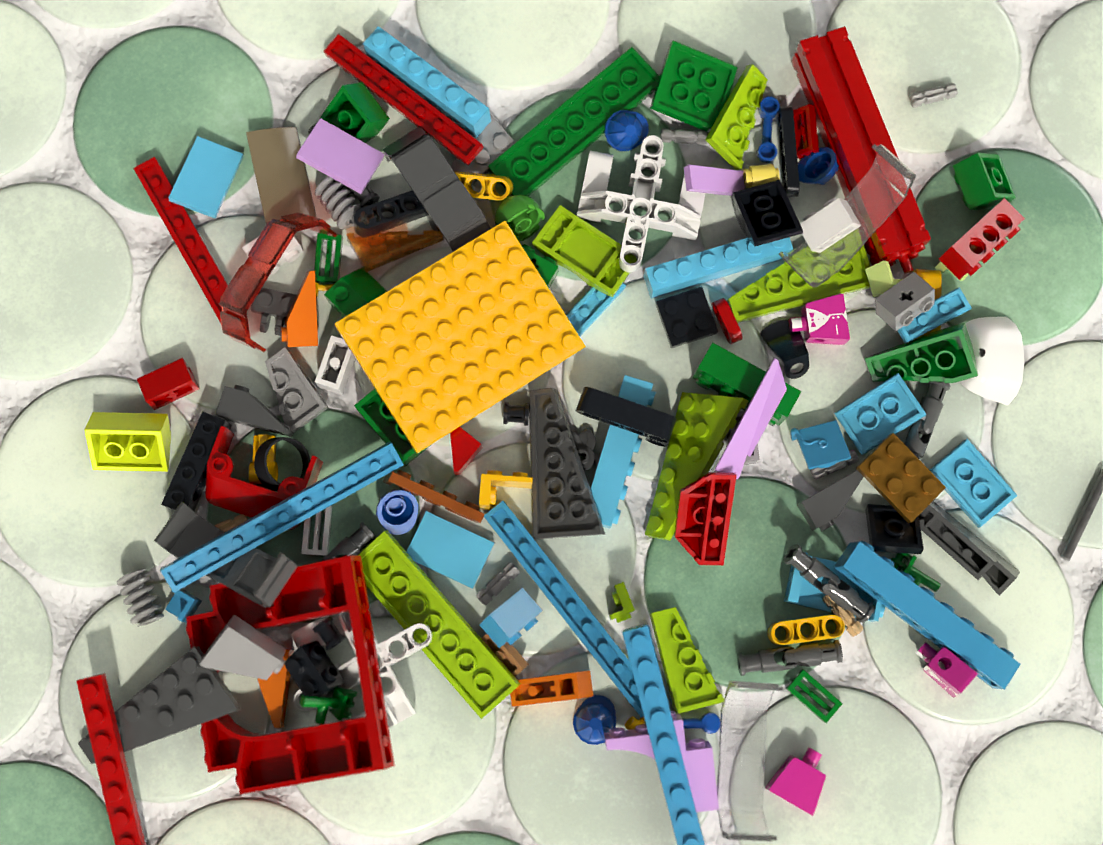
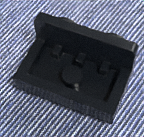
[284,640,345,697]

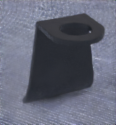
[760,319,809,379]

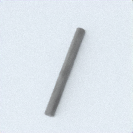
[1060,469,1103,561]

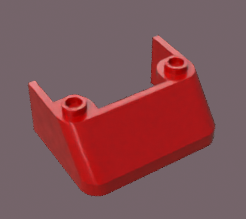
[205,426,323,530]

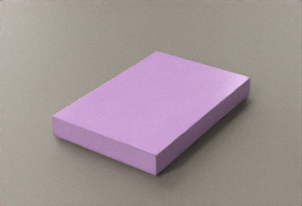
[296,118,385,194]

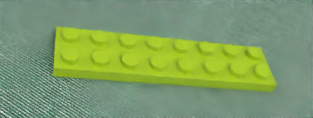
[358,530,520,719]

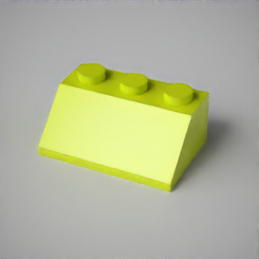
[84,412,171,472]

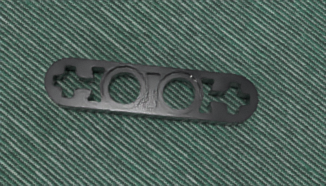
[778,106,800,197]

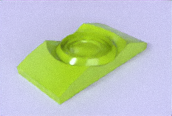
[532,205,637,297]

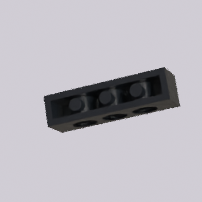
[161,411,232,511]

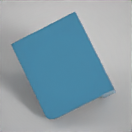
[165,589,202,623]

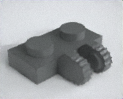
[250,287,296,336]

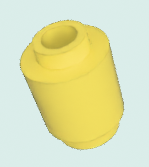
[743,164,780,188]

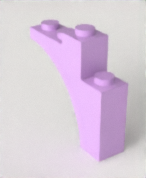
[604,711,719,812]

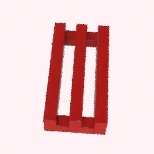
[793,104,819,159]

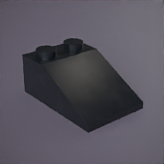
[733,180,803,247]

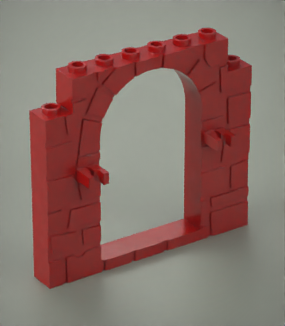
[186,555,395,794]

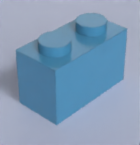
[480,587,543,648]

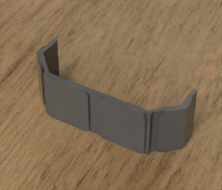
[382,127,491,252]
[154,502,297,607]

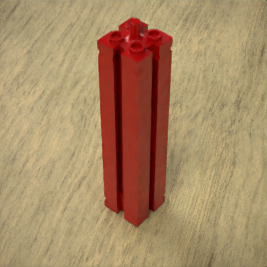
[791,26,931,274]

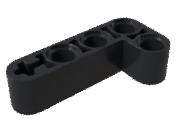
[354,190,442,237]
[575,387,677,447]

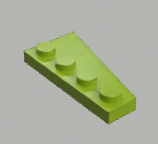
[705,64,768,170]
[650,607,726,714]

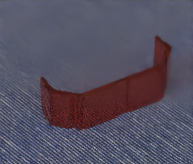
[219,212,337,352]

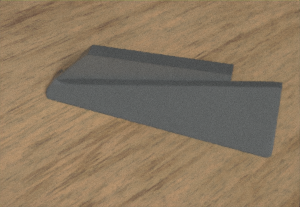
[919,501,1020,596]

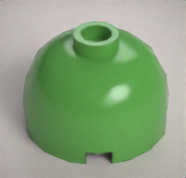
[495,194,545,242]

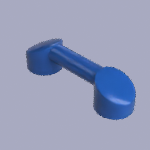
[756,97,780,163]
[682,712,721,734]

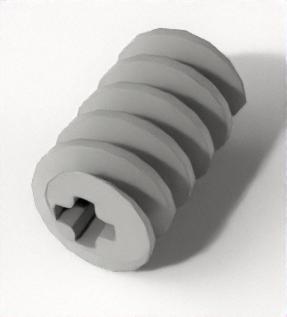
[315,177,361,229]
[117,569,164,627]

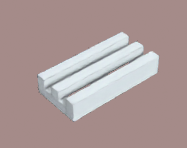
[301,506,333,556]

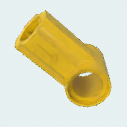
[249,434,278,484]

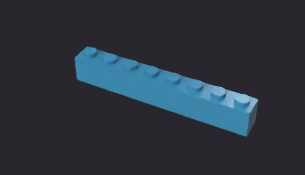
[834,541,1021,690]

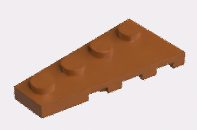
[383,470,485,523]

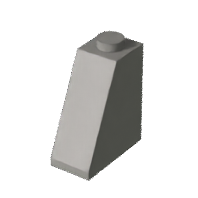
[199,615,286,680]

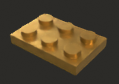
[856,433,946,523]

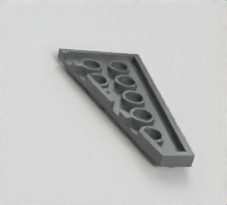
[530,388,606,539]
[78,646,242,764]

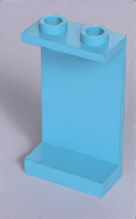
[784,552,885,622]

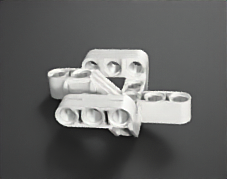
[577,135,705,273]
[291,612,432,728]

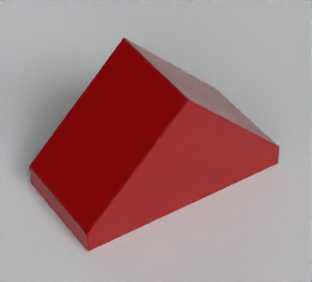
[450,427,482,475]

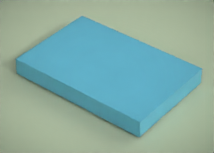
[168,136,243,219]
[834,373,926,455]
[929,438,1017,528]
[407,511,495,589]

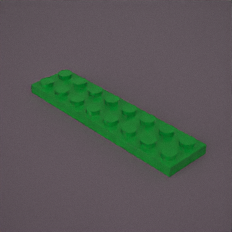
[488,47,660,196]

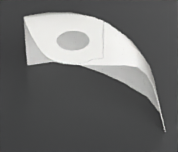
[959,317,1024,405]

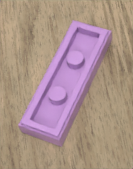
[684,165,745,196]

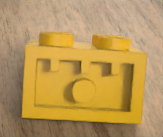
[479,470,533,511]

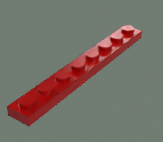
[323,34,484,166]
[133,156,249,333]
[76,673,146,845]

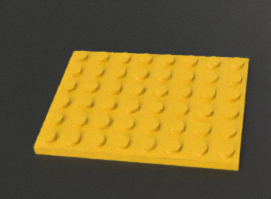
[334,221,586,454]

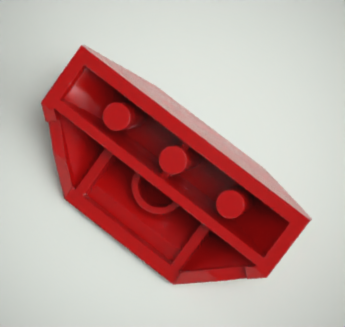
[674,472,737,566]

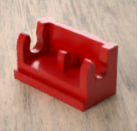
[137,357,199,410]

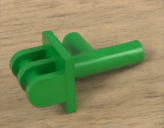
[891,553,941,592]
[300,687,358,724]

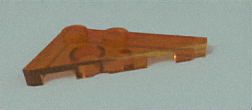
[346,230,444,272]

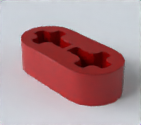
[712,298,743,344]

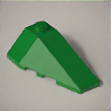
[865,322,978,383]

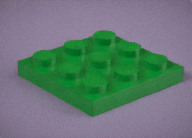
[650,41,738,132]

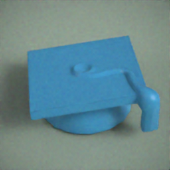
[790,420,851,470]

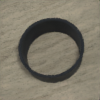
[254,437,310,492]

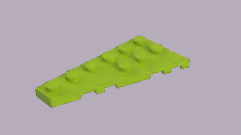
[728,228,871,323]
[645,392,749,541]

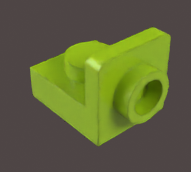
[609,582,635,623]

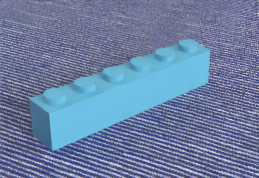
[363,26,491,138]
[643,237,793,299]
[590,375,656,529]

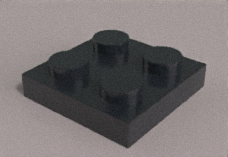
[655,287,718,349]
[865,504,924,554]

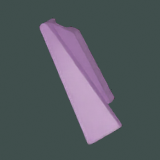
[715,358,787,480]

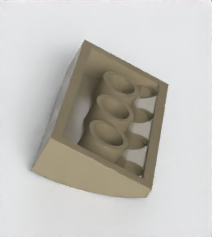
[246,127,316,229]

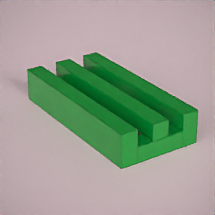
[314,233,343,284]
[785,669,842,723]

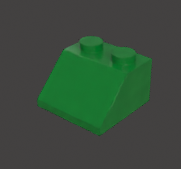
[320,82,390,143]
[953,153,1016,210]
[324,267,387,317]

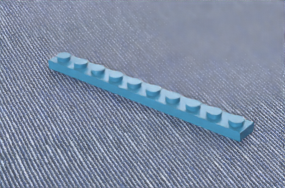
[160,441,404,592]
[484,501,644,718]
[622,624,705,845]

